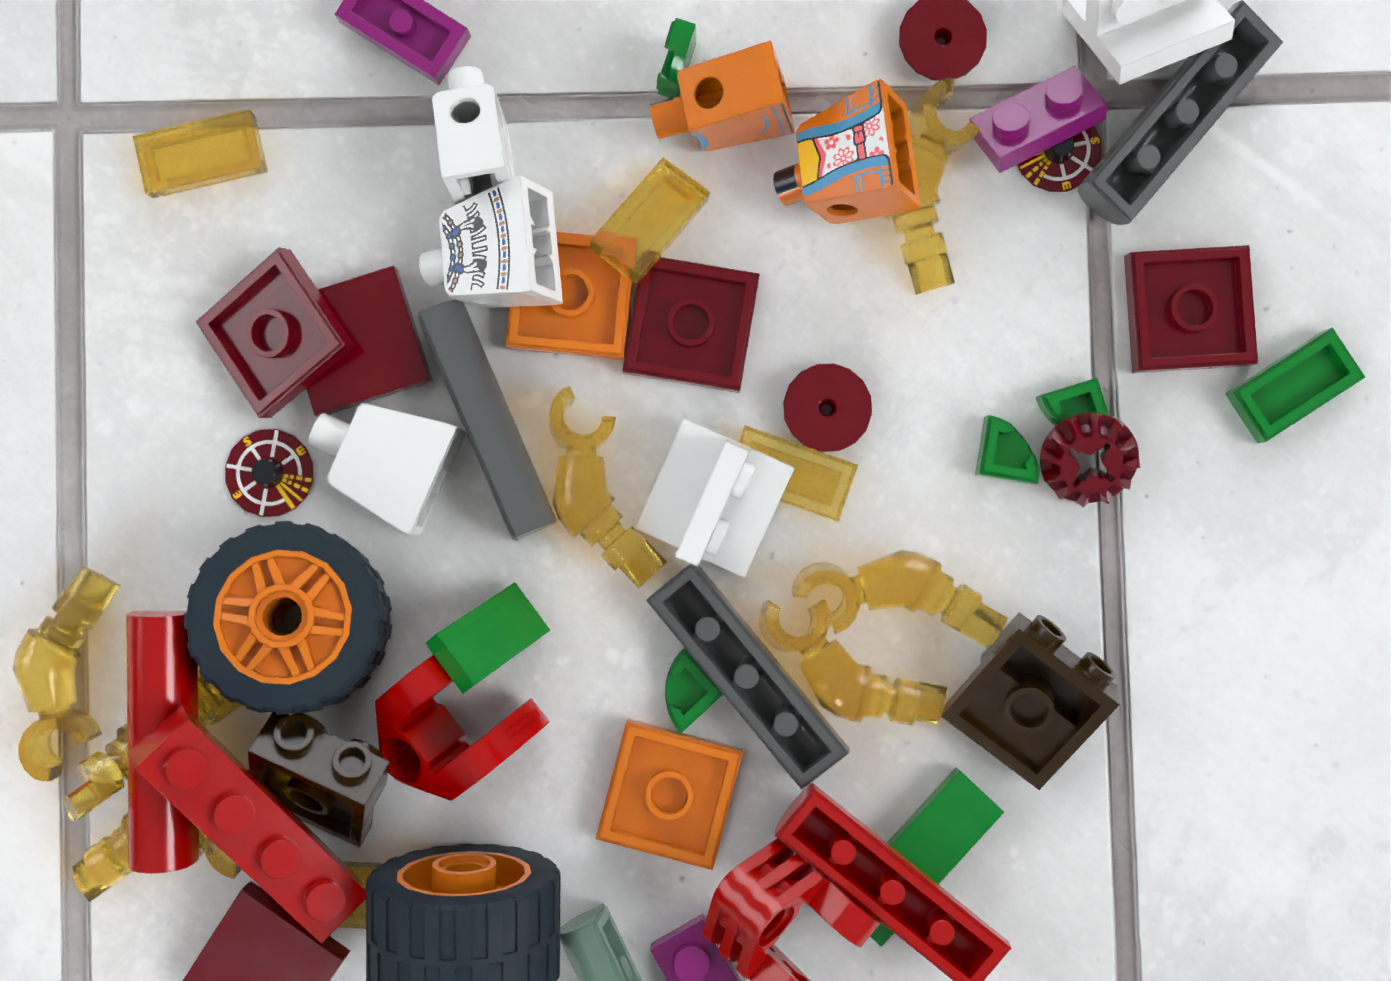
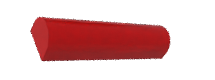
[126,611,199,874]
[774,783,1011,981]

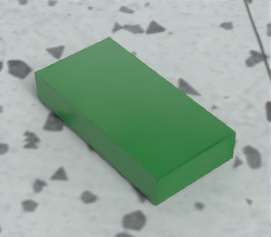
[1225,327,1366,443]
[425,582,550,694]

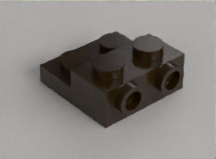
[941,612,1120,790]
[248,712,390,848]

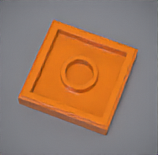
[505,232,637,360]
[595,718,743,870]

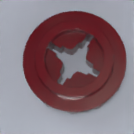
[1040,412,1140,508]

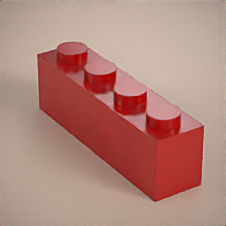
[130,705,366,944]

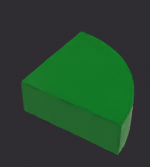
[656,18,696,98]
[1035,378,1109,426]
[975,415,1039,485]
[665,647,723,733]

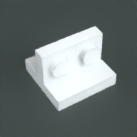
[1062,0,1235,85]
[635,418,795,578]

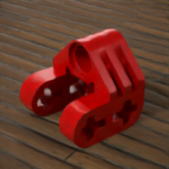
[375,655,550,801]
[702,838,881,981]

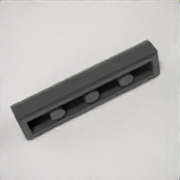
[1078,0,1283,225]
[418,300,558,541]
[646,563,850,790]

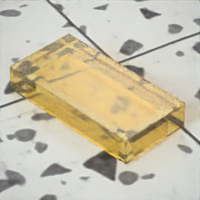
[132,109,268,198]
[589,157,710,284]
[739,425,858,522]

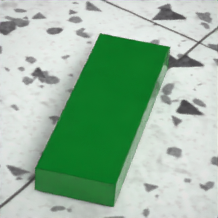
[870,767,1004,947]

